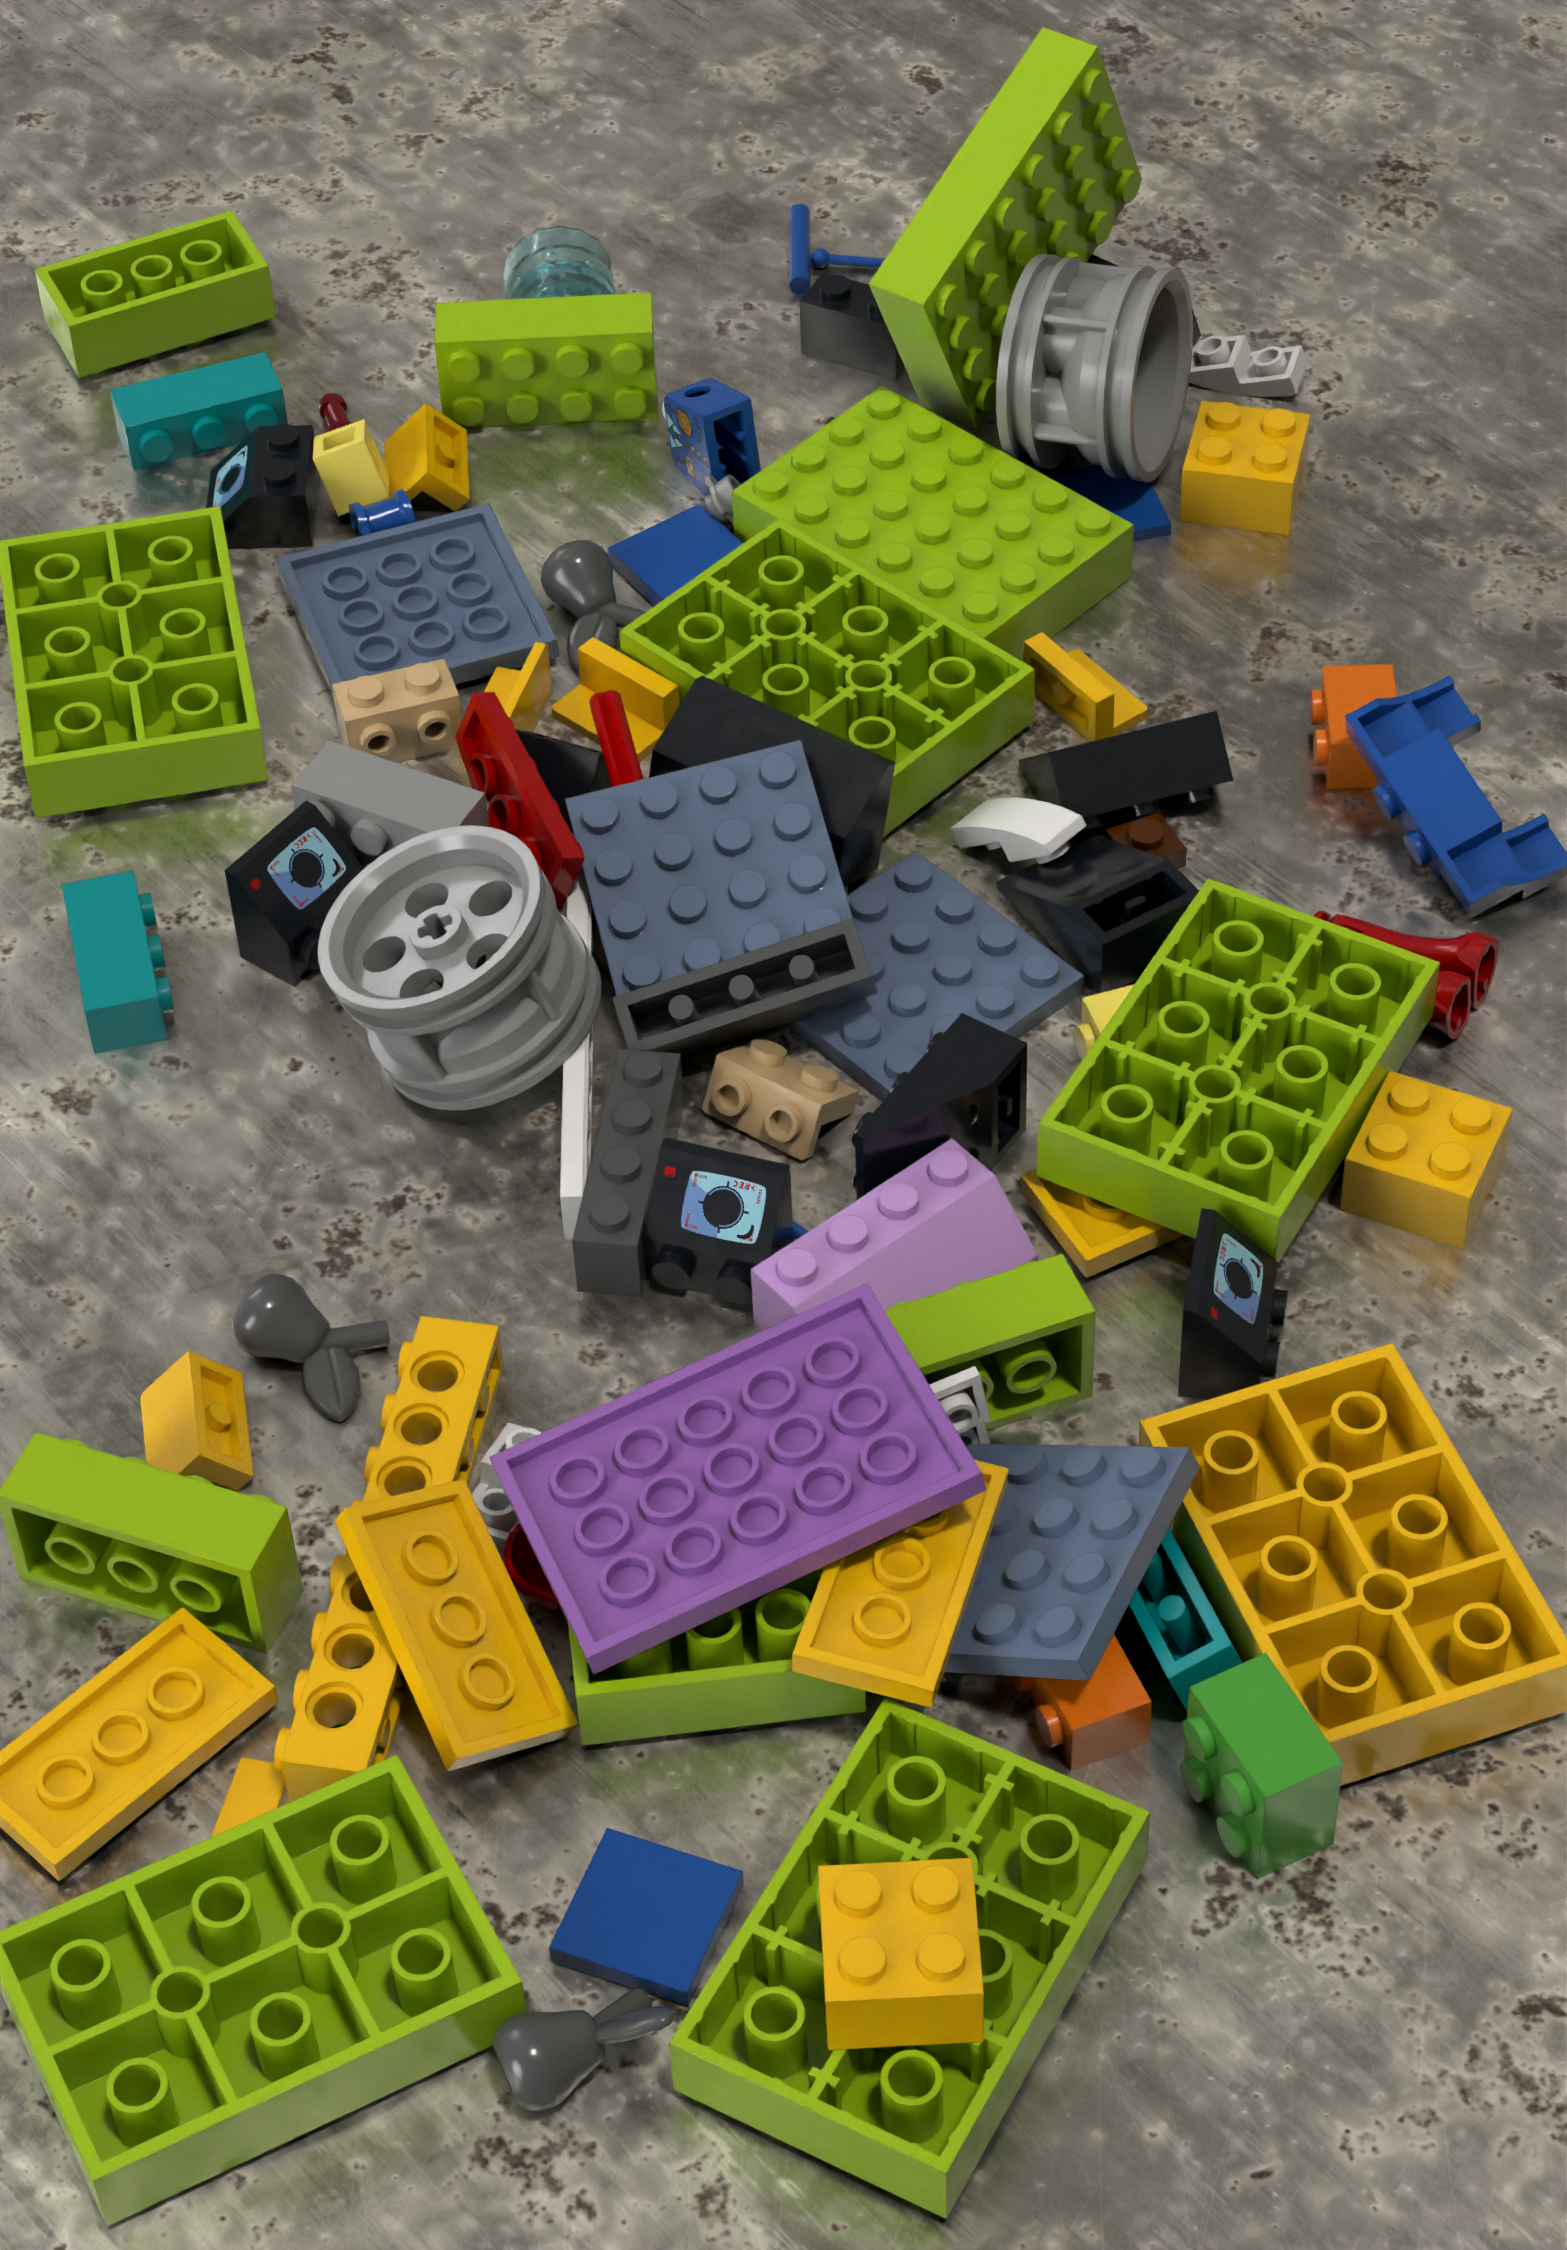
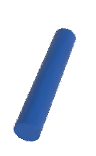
[789,204,810,294]

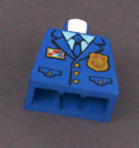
[662,378,761,497]

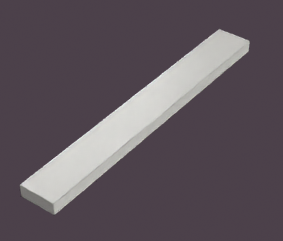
[560,833,596,1240]

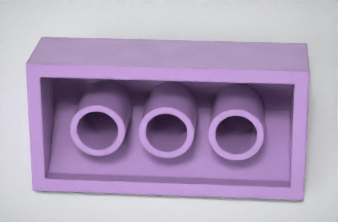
[751,1138,1038,1330]

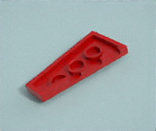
[455,692,585,912]

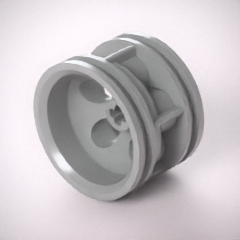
[996,254,1193,482]
[318,825,601,1111]

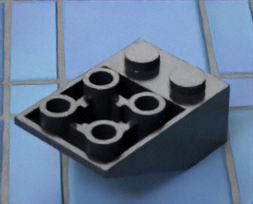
[996,835,1199,994]
[852,1013,1027,1200]

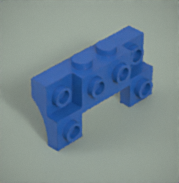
[1345,675,1567,919]

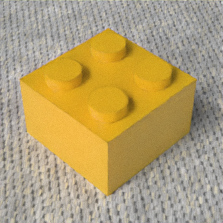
[1180,401,1311,536]
[1340,1070,1513,1250]
[818,1858,984,2050]

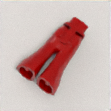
[1314,910,1499,1039]

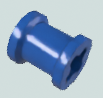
[349,489,416,537]

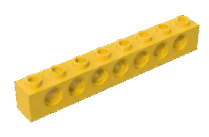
[274,1316,504,1801]

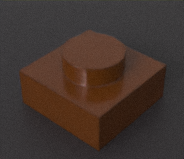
[1105,812,1187,869]

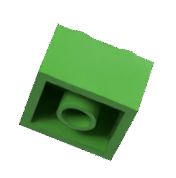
[1179,1653,1343,1879]

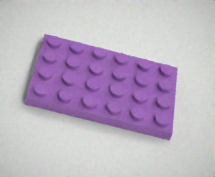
[489,1283,986,1674]

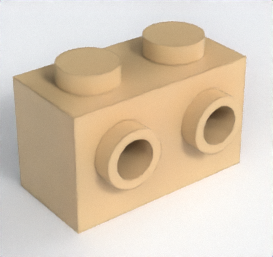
[332,658,462,763]

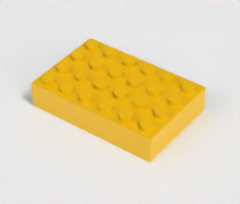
[1138,1343,1567,1786]

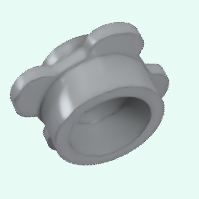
[704,474,741,525]

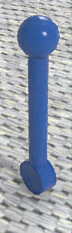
[810,248,885,269]

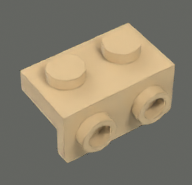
[702,1039,859,1160]

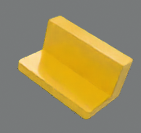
[384,403,470,512]
[1023,632,1147,742]
[552,637,680,762]
[459,642,552,760]
[140,1350,254,1491]

